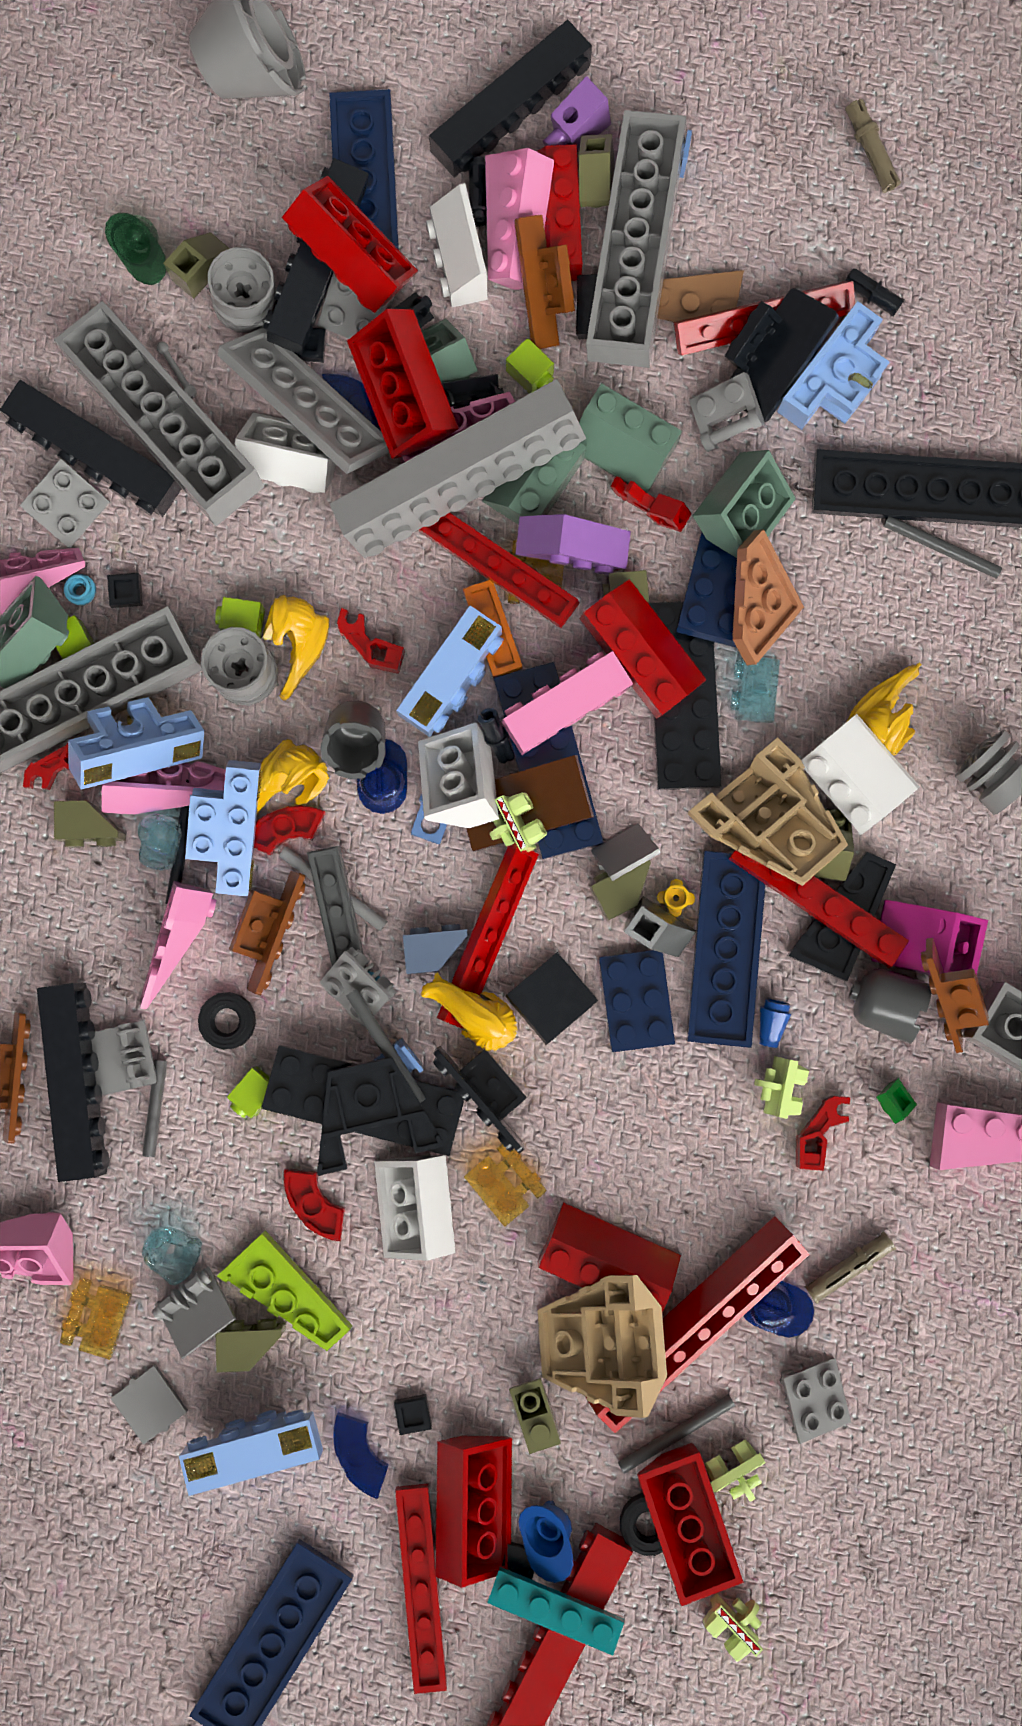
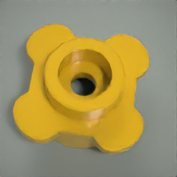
[657,879,695,917]

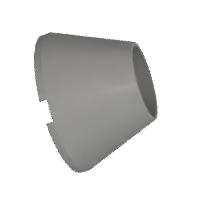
[189,0,306,99]

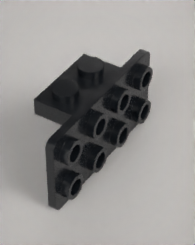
[725,288,839,423]
[433,1046,527,1154]

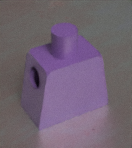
[543,76,611,152]

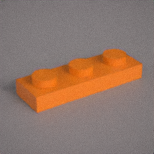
[463,580,523,679]

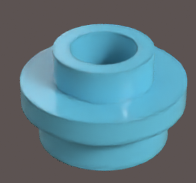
[64,574,96,605]

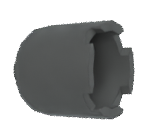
[320,700,386,779]
[849,968,932,1044]

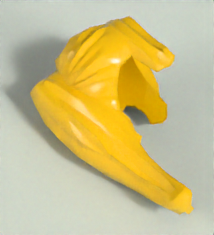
[262,595,329,700]
[847,662,922,756]
[257,739,329,814]
[421,972,517,1051]

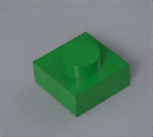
[876,1078,917,1124]

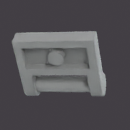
[689,372,764,452]

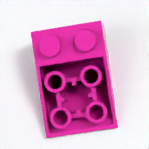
[871,899,988,975]

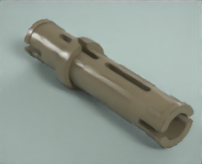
[845,99,901,193]
[804,1231,896,1304]

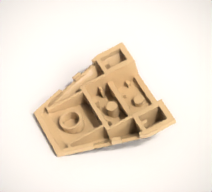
[688,737,848,886]
[538,1275,667,1418]

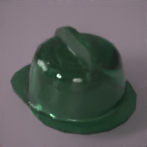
[105,212,166,285]

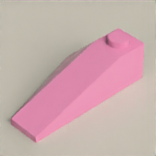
[0,548,86,615]
[102,761,226,815]
[140,881,217,1009]
[0,1212,74,1285]

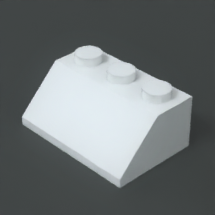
[426,183,488,308]
[235,412,336,493]
[801,714,920,835]
[418,722,499,828]
[374,1155,456,1261]

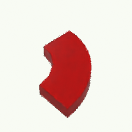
[254,806,326,856]
[284,1168,345,1241]

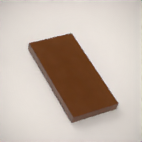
[466,755,594,852]

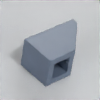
[403,924,468,974]

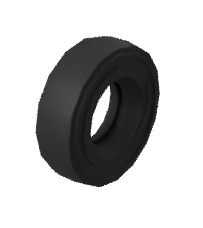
[198,992,256,1050]
[620,1493,663,1556]

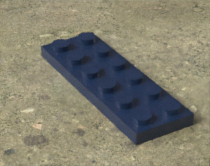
[329,89,399,250]
[494,662,604,860]
[686,851,766,1048]
[189,1539,354,1726]

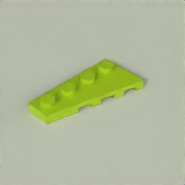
[217,1230,353,1351]

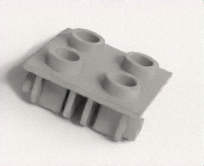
[317,272,394,339]
[19,459,110,548]
[319,947,397,1027]
[91,1020,158,1096]
[152,1266,236,1359]
[780,1358,851,1444]

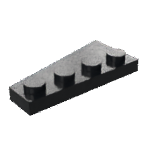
[787,852,896,981]

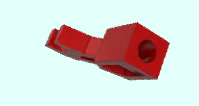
[610,476,692,532]
[337,608,405,674]
[23,743,69,790]
[796,1095,850,1171]

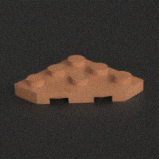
[733,529,804,665]

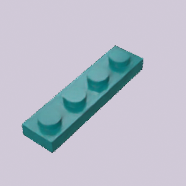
[487,1567,625,1656]

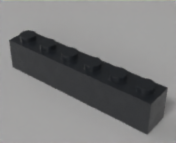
[429,19,592,178]
[263,158,369,355]
[0,380,182,517]
[37,983,109,1182]

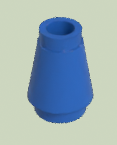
[759,999,792,1048]

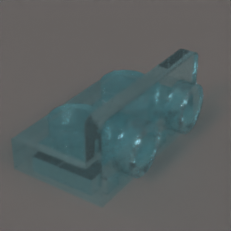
[730,657,780,723]

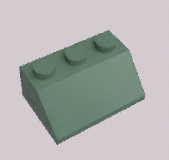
[422,318,478,382]
[579,383,682,494]
[482,443,586,525]
[692,450,796,558]
[0,576,69,689]

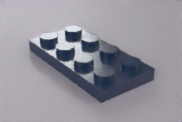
[676,531,737,648]

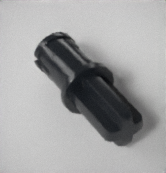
[845,269,905,317]
[478,708,515,764]

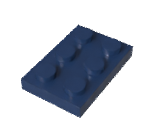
[599,950,675,1052]

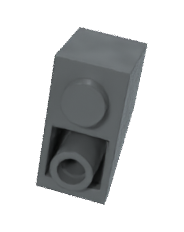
[624,896,696,957]

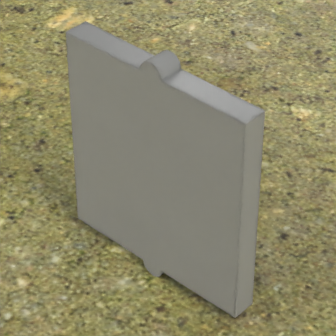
[591,823,661,881]
[111,1364,188,1445]

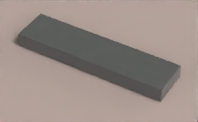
[307,845,366,969]

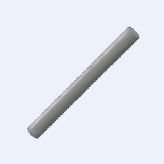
[279,847,388,931]

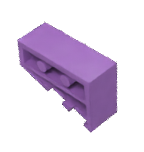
[515,514,631,575]

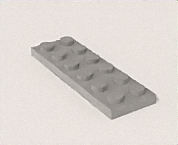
[218,328,389,474]

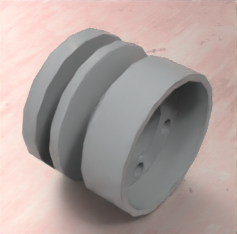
[208,247,277,333]
[201,627,278,706]
[955,729,1022,815]

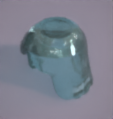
[137,813,182,871]
[142,1226,202,1285]

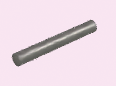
[142,1059,167,1157]

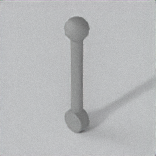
[157,342,197,399]

